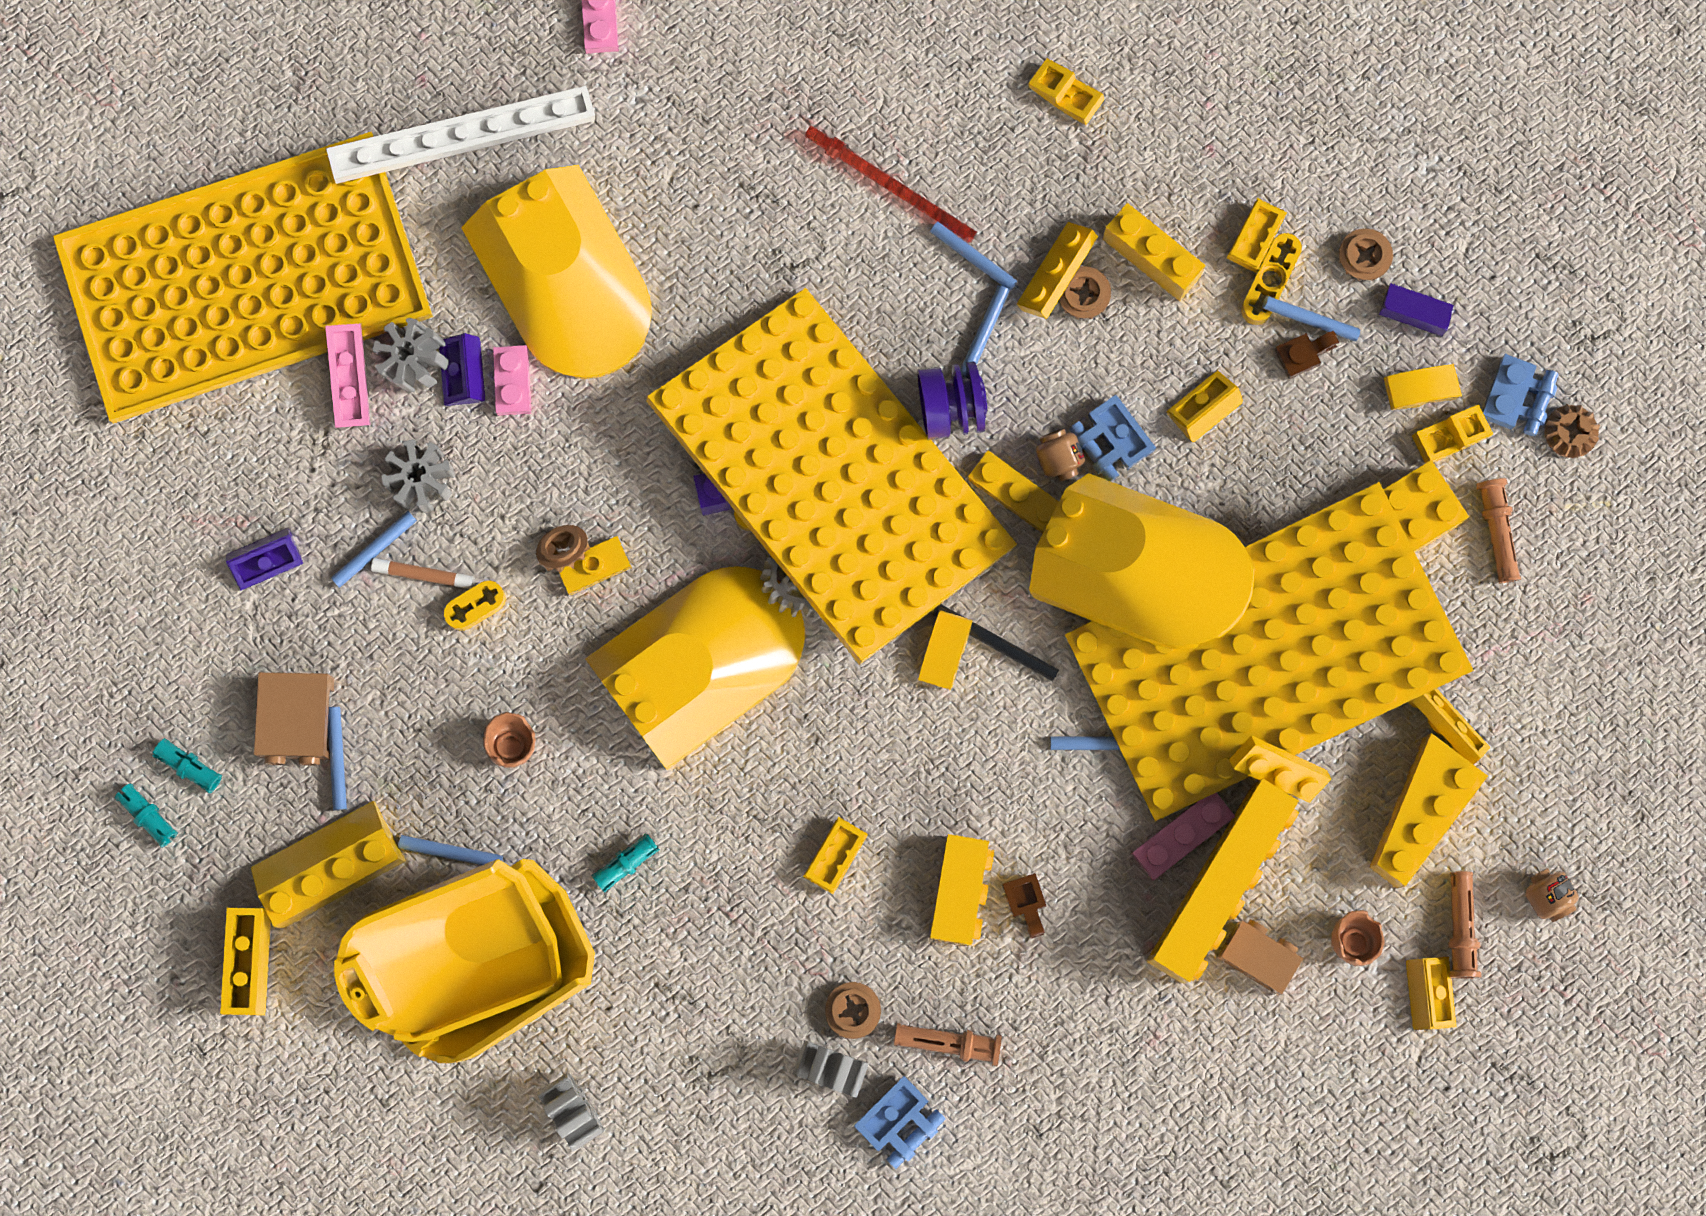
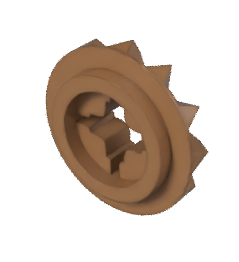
[1339,228,1393,281]
[1058,266,1111,320]
[1544,404,1600,458]
[536,525,590,573]
[825,982,881,1039]

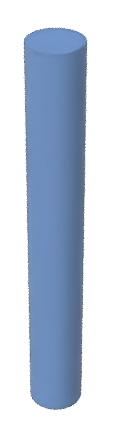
[930,221,1017,291]
[960,285,1010,378]
[1262,296,1361,342]
[331,511,417,588]
[328,707,347,811]
[1050,736,1120,750]
[398,835,503,865]

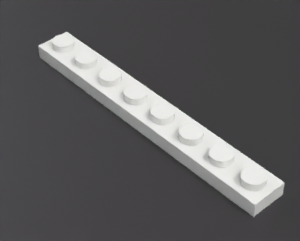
[326,86,595,184]

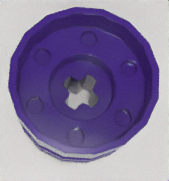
[917,361,988,440]

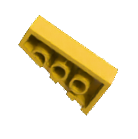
[1369,733,1488,889]

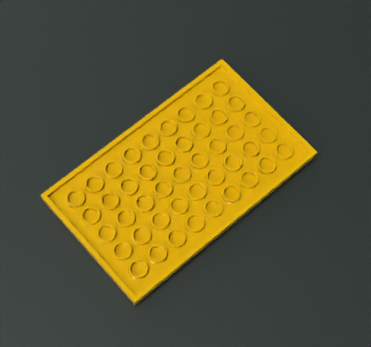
[53,131,433,424]
[646,288,1017,665]
[1065,482,1474,821]

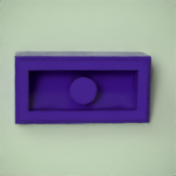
[1379,283,1454,337]
[439,333,485,406]
[226,528,303,591]

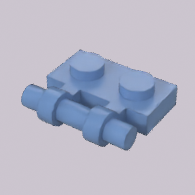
[1482,354,1559,437]
[1069,395,1156,482]
[854,1076,946,1169]

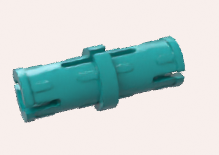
[152,738,222,794]
[114,783,178,848]
[591,832,660,893]

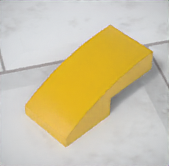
[1028,58,1104,125]
[1383,364,1462,410]
[1412,404,1493,463]
[918,610,973,690]

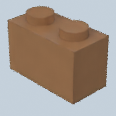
[1217,919,1303,995]

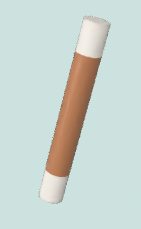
[371,558,475,589]

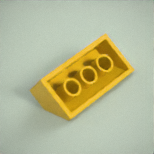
[250,801,406,928]

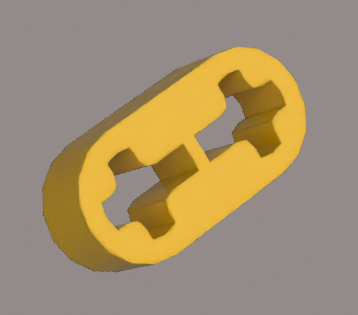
[444,581,506,631]

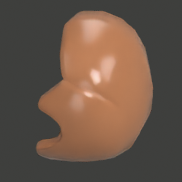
[483,712,536,768]
[1331,910,1385,966]

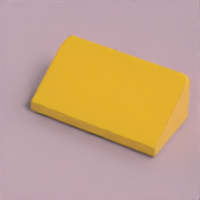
[1166,370,1243,442]
[1406,957,1457,1030]

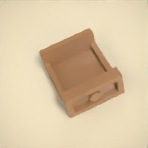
[254,672,335,766]

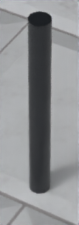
[934,604,1059,682]

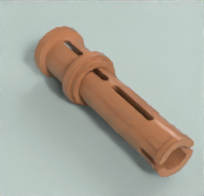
[1476,478,1521,584]
[1448,871,1482,979]
[894,1023,1002,1067]

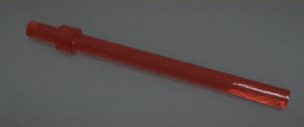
[804,125,978,243]

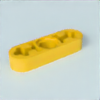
[1241,233,1302,325]

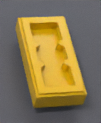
[1227,198,1287,273]
[559,536,632,596]
[803,817,868,894]

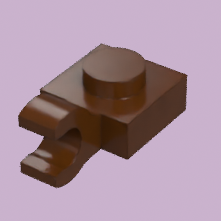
[1275,330,1339,379]
[1002,873,1047,939]

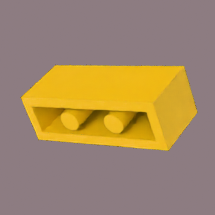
[1102,203,1206,301]
[930,834,994,946]
[220,908,271,1016]

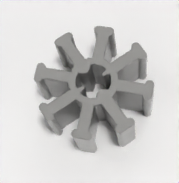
[373,318,448,392]
[382,439,455,513]
[792,1040,869,1098]
[537,1073,605,1151]

